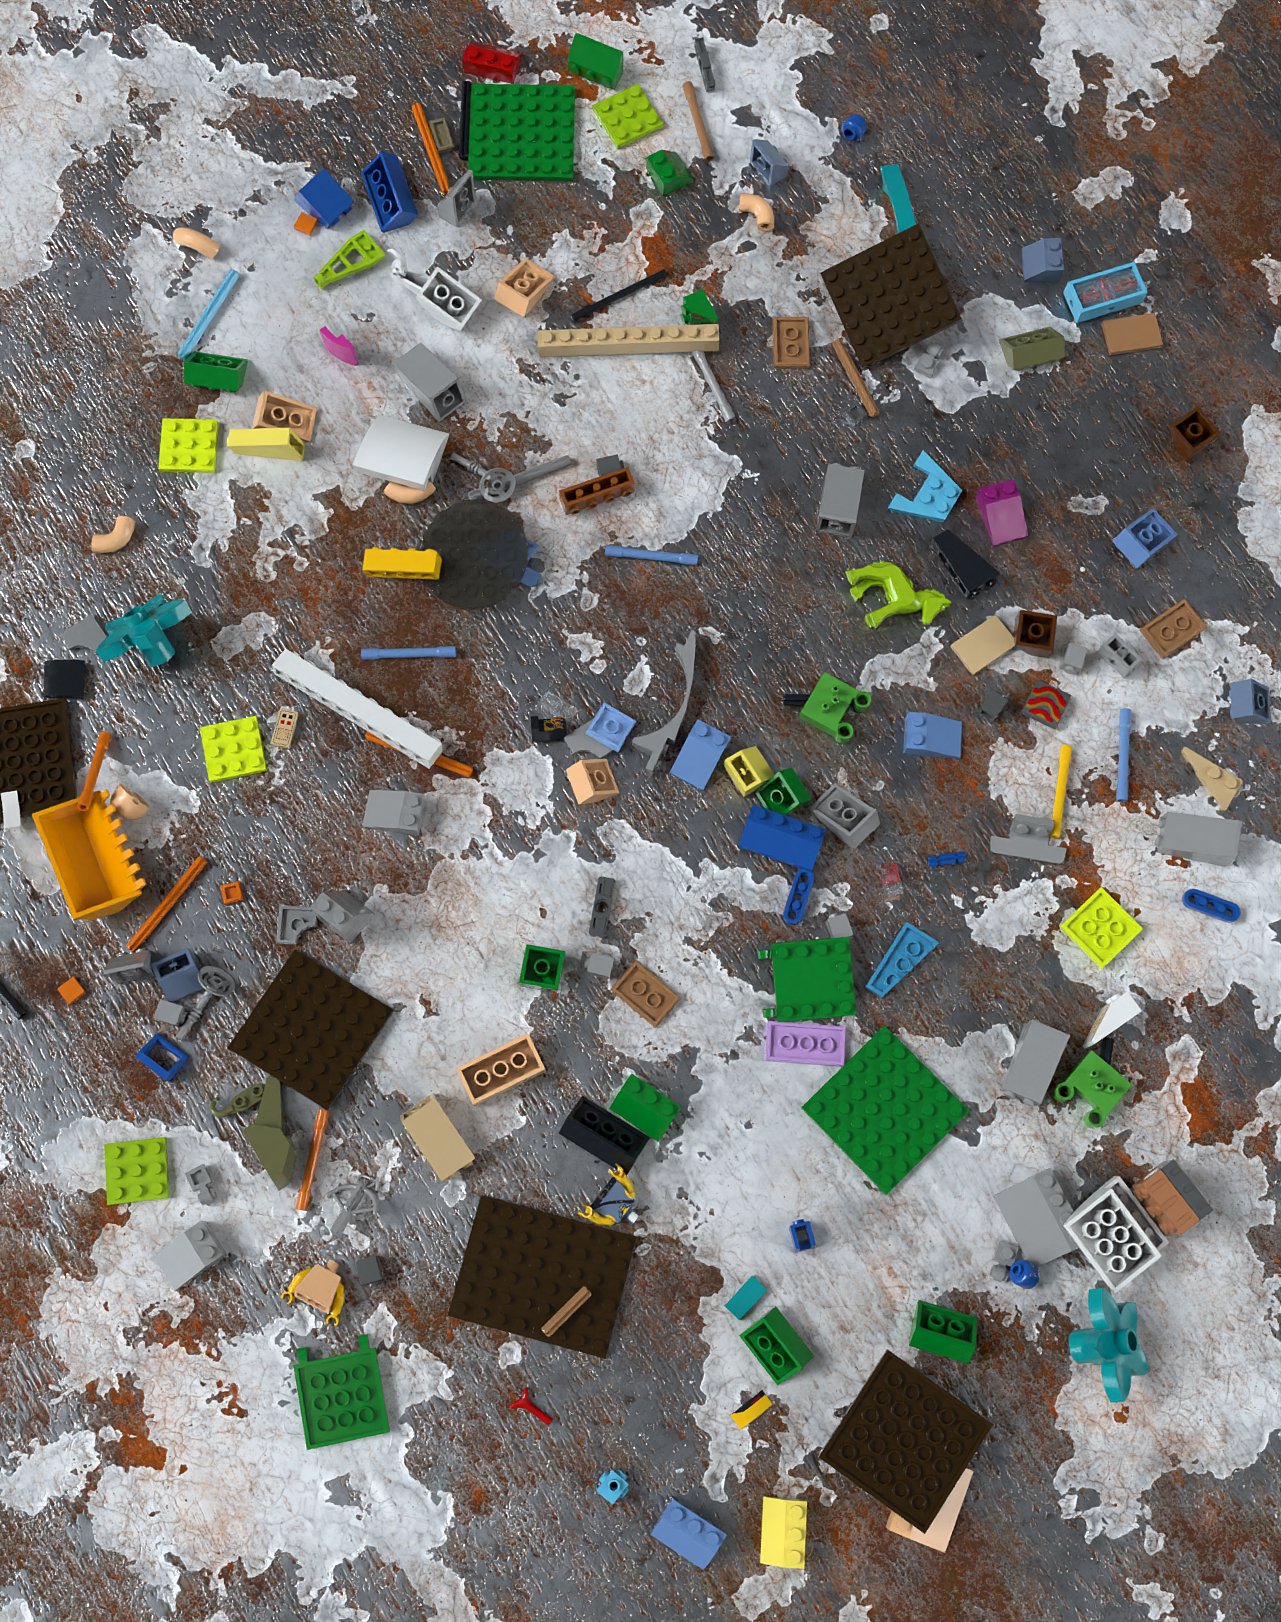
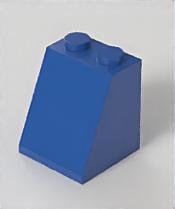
[294,168,354,229]

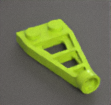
[313,229,386,289]

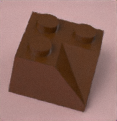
[1169,406,1221,462]
[1013,610,1057,658]

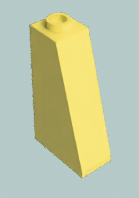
[227,428,306,461]

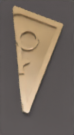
[1181,746,1243,812]

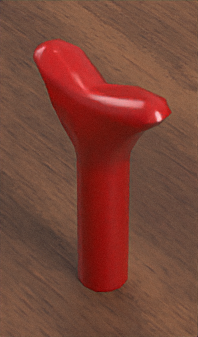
[509,1387,553,1426]

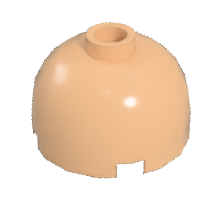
[110,784,150,820]

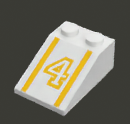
[1083,991,1142,1049]

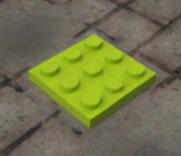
[592,84,663,150]
[104,1137,170,1205]

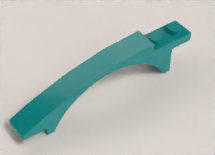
[880,164,916,233]

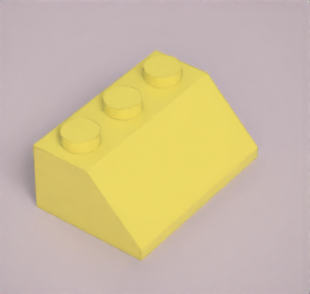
[760,1496,807,1569]

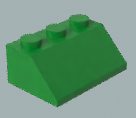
[567,33,623,90]
[184,351,248,393]
[609,1073,681,1142]
[909,1300,978,1364]
[739,1306,814,1386]

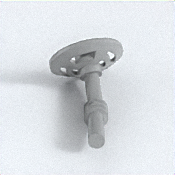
[450,453,516,503]
[176,966,235,1041]

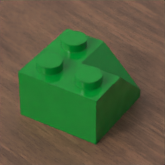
[519,944,566,990]

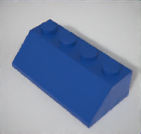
[361,151,418,232]
[738,805,826,872]

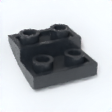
[43,660,85,699]

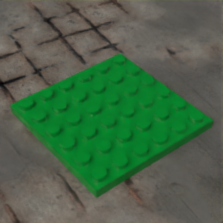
[468,84,575,181]
[801,1025,969,1195]

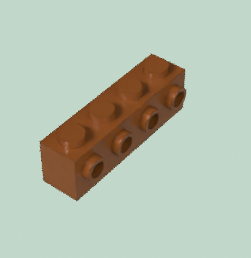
[559,467,635,515]

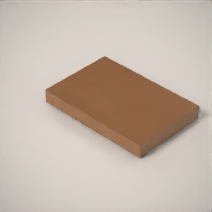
[1102,313,1163,356]
[772,317,810,369]
[1139,599,1208,659]
[611,960,681,1028]

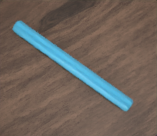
[178,269,239,360]

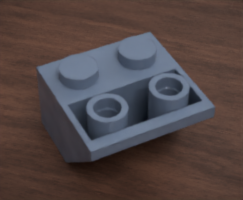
[151,948,204,1003]

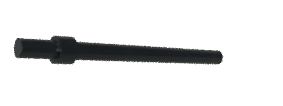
[570,269,667,321]

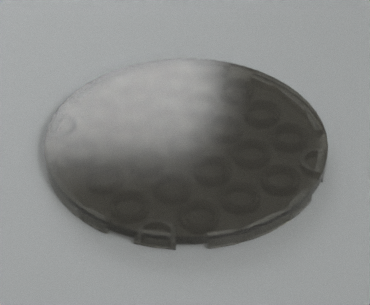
[419,499,529,610]

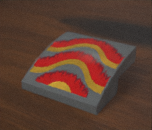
[1021,679,1071,729]

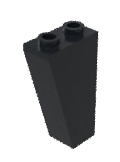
[930,529,1000,598]

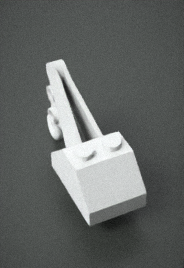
[387,248,482,331]

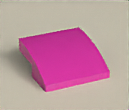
[320,326,359,366]

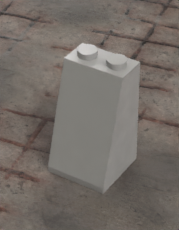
[392,343,467,422]
[815,463,865,538]
[1155,812,1242,867]
[310,890,375,944]
[1000,1020,1070,1107]

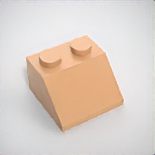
[566,758,619,804]

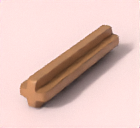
[542,1286,592,1337]

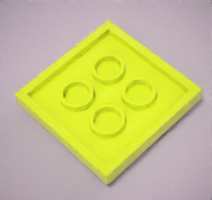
[158,418,219,473]
[200,716,267,783]
[1060,887,1143,969]

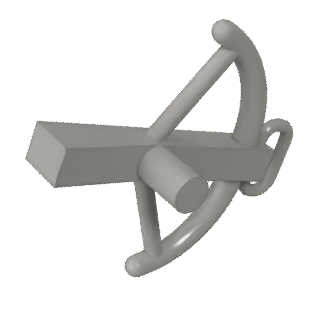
[327,1174,379,1238]

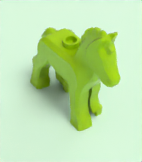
[845,561,951,629]

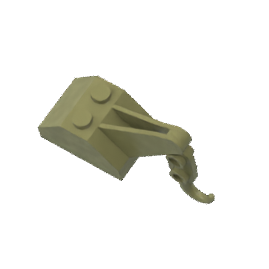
[210,1076,297,1191]

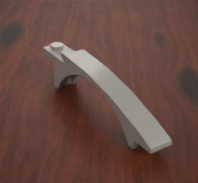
[632,630,696,776]

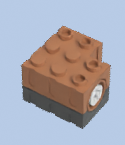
[1132,1159,1213,1236]

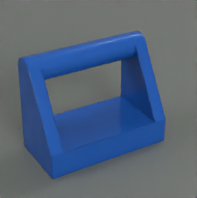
[135,1033,189,1082]

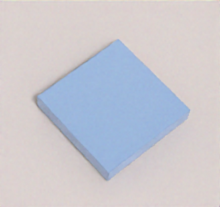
[585,702,636,753]

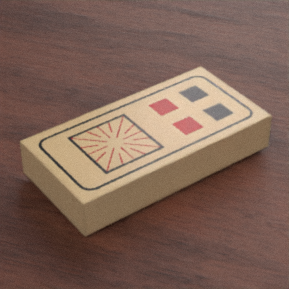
[271,708,299,749]

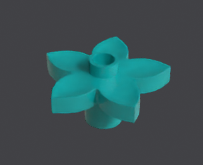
[96,594,192,667]
[1069,1288,1149,1403]

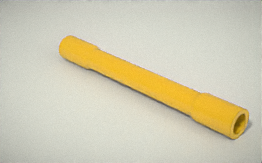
[1049,745,1073,839]

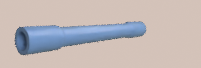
[605,545,698,566]
[361,646,456,660]
[1116,708,1131,802]

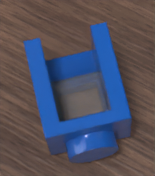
[789,1219,816,1253]

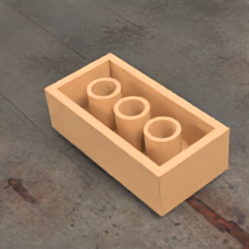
[456,1033,546,1107]

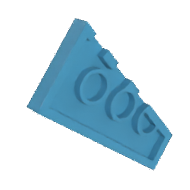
[865,922,939,998]

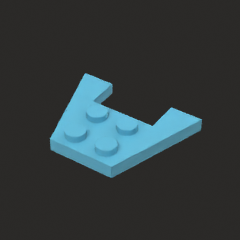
[887,450,962,522]

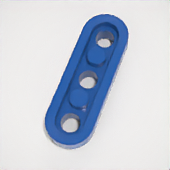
[783,869,814,925]
[1182,889,1241,923]

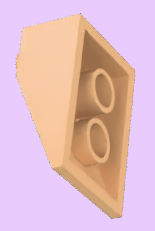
[494,258,555,317]
[252,391,317,442]

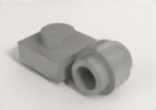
[914,342,944,378]
[185,1164,218,1205]
[990,1240,1019,1282]

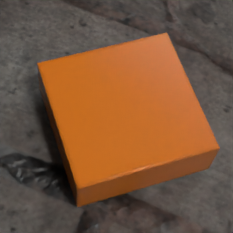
[294,212,318,236]
[220,881,244,905]
[57,977,86,1005]

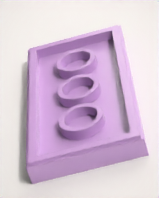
[765,1021,846,1067]

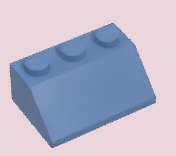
[650,1497,727,1570]

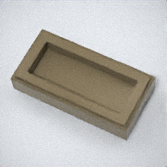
[428,117,455,154]

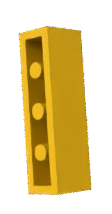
[362,547,442,580]

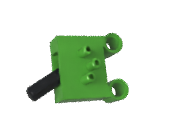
[783,672,871,744]
[1052,1037,1132,1129]

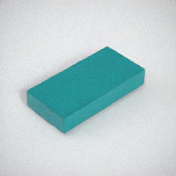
[724,1276,767,1320]

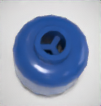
[841,114,867,141]
[1009,1259,1040,1289]

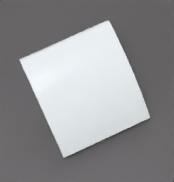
[353,415,449,491]
[1063,1176,1169,1294]

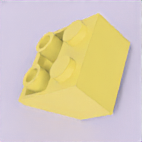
[724,746,775,797]

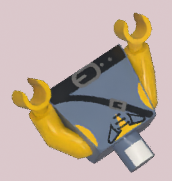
[578,1163,640,1226]

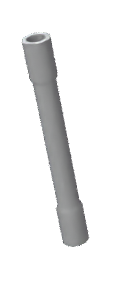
[692,350,736,423]

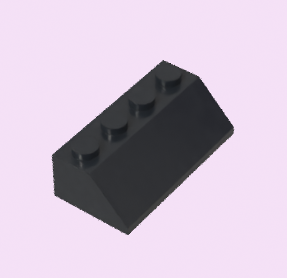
[559,1096,650,1175]

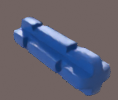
[928,851,966,867]

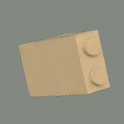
[400,1093,475,1181]

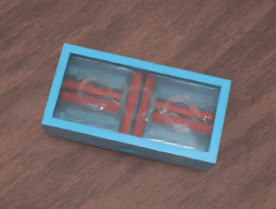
[1063,262,1148,323]

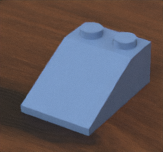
[1112,508,1178,568]
[903,712,962,759]
[670,719,731,791]

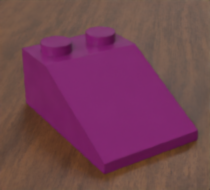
[975,479,1028,546]

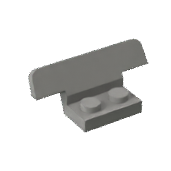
[990,814,1067,864]

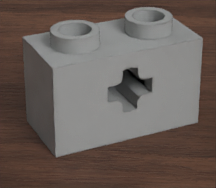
[1097,633,1142,678]

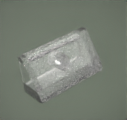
[536,690,579,728]

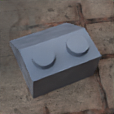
[750,139,789,187]
[1021,238,1064,282]
[1229,679,1271,724]

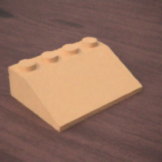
[886,1468,973,1553]

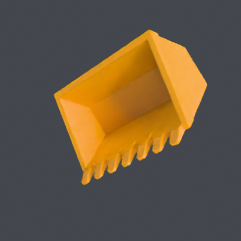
[32,790,146,921]

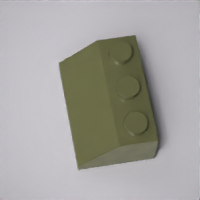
[999,326,1065,371]

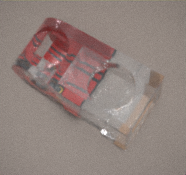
[879,863,904,902]

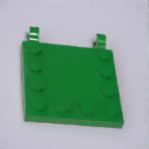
[757,937,856,1022]
[293,1334,390,1450]

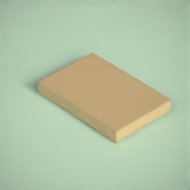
[950,615,1016,676]

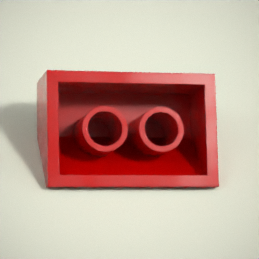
[462,42,523,84]

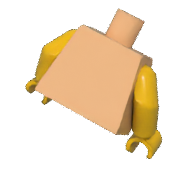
[281,1260,345,1327]

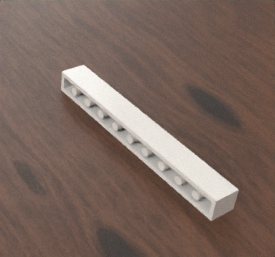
[272,648,442,769]

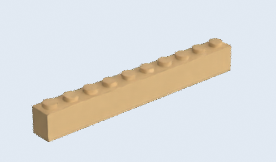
[538,324,719,357]

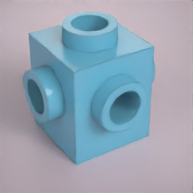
[596,1468,629,1505]

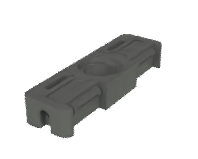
[694,37,715,92]
[589,876,615,938]

